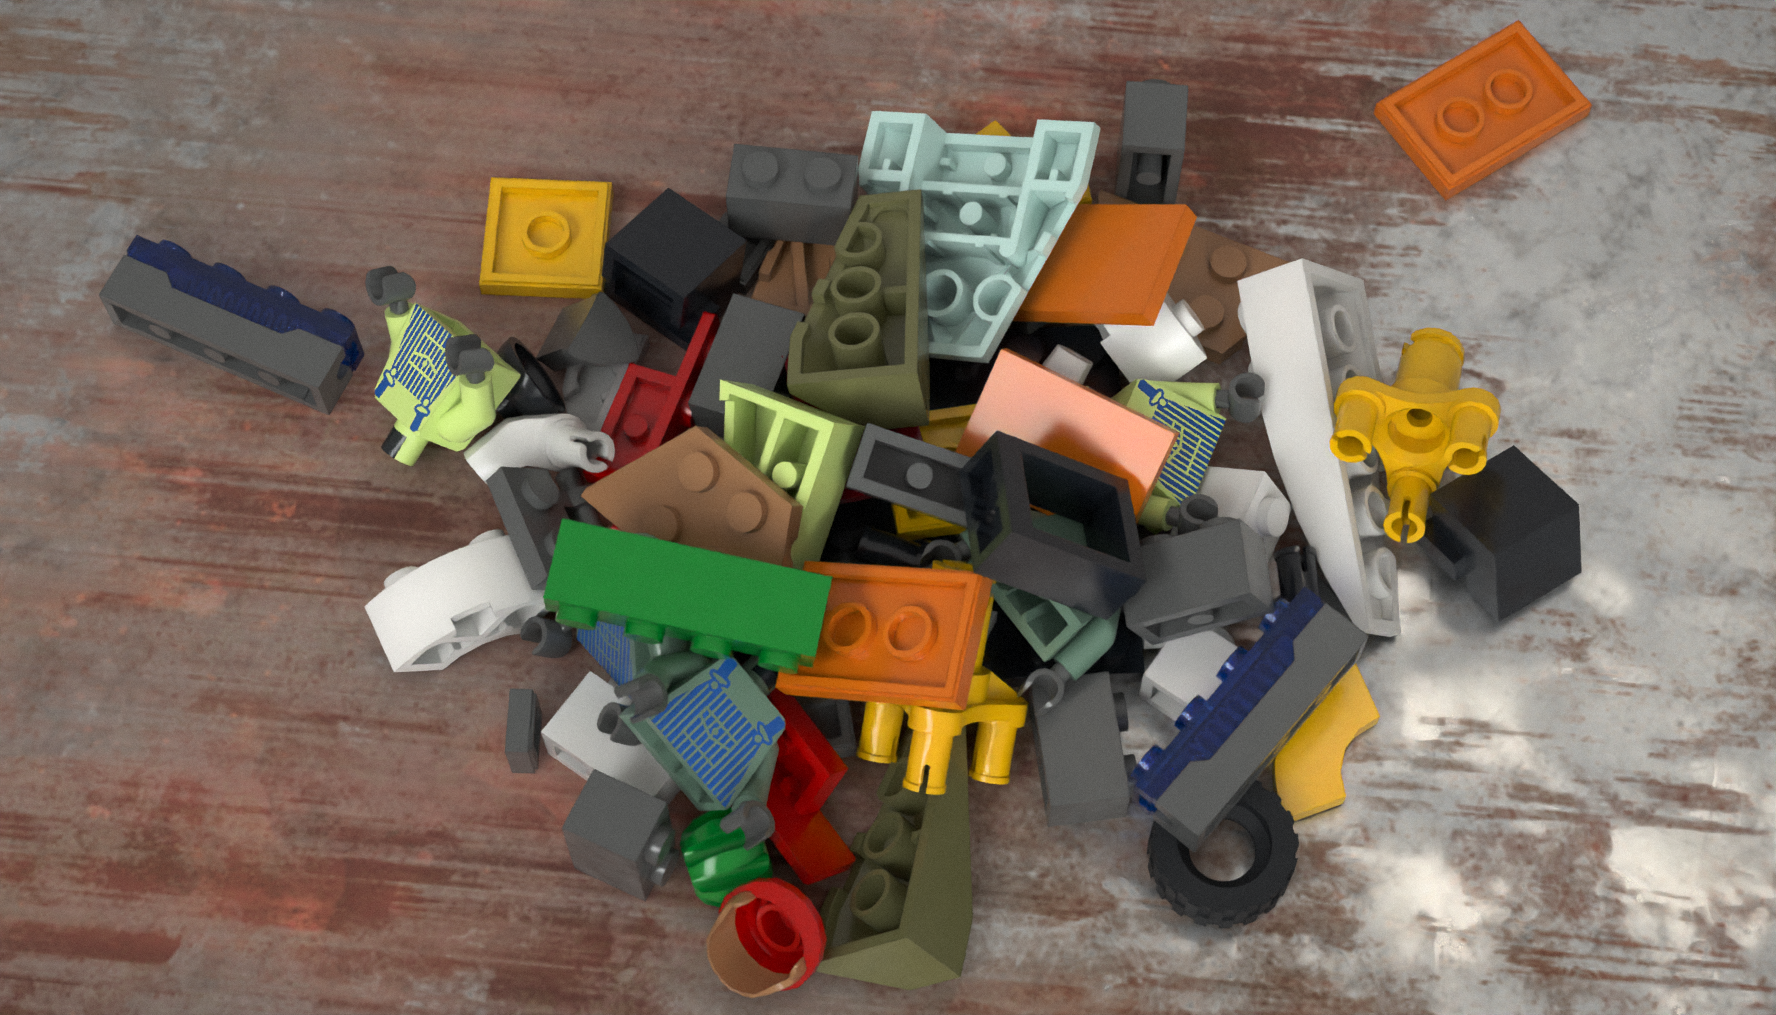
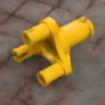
[1329,327,1501,543]
[856,560,1029,795]

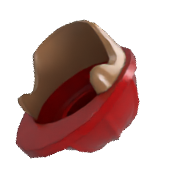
[706,878,827,998]

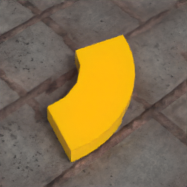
[1272,663,1380,821]

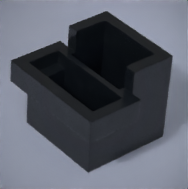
[602,187,747,351]
[1416,445,1582,622]

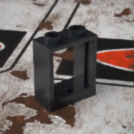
[959,430,1147,620]

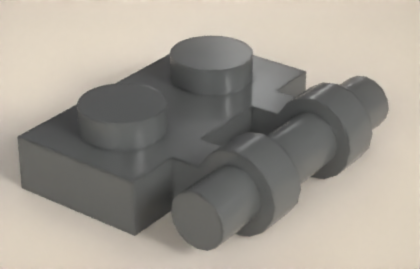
[486,466,604,590]

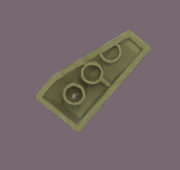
[787,189,930,430]
[816,725,973,990]

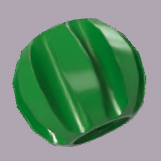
[679,807,773,907]

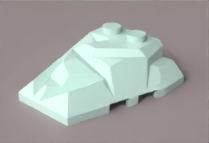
[858,111,1101,363]

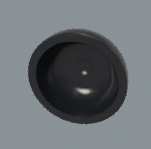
[496,337,565,419]

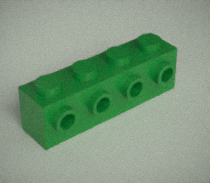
[543,518,832,674]

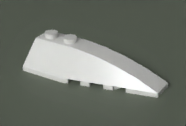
[1237,258,1401,637]

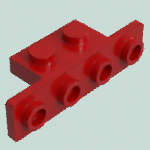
[583,311,720,531]
[766,688,855,885]

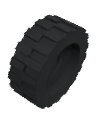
[1147,780,1299,929]

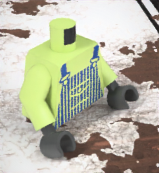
[365,266,521,466]
[1086,373,1265,535]

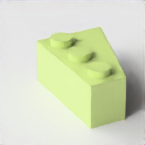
[719,379,865,570]

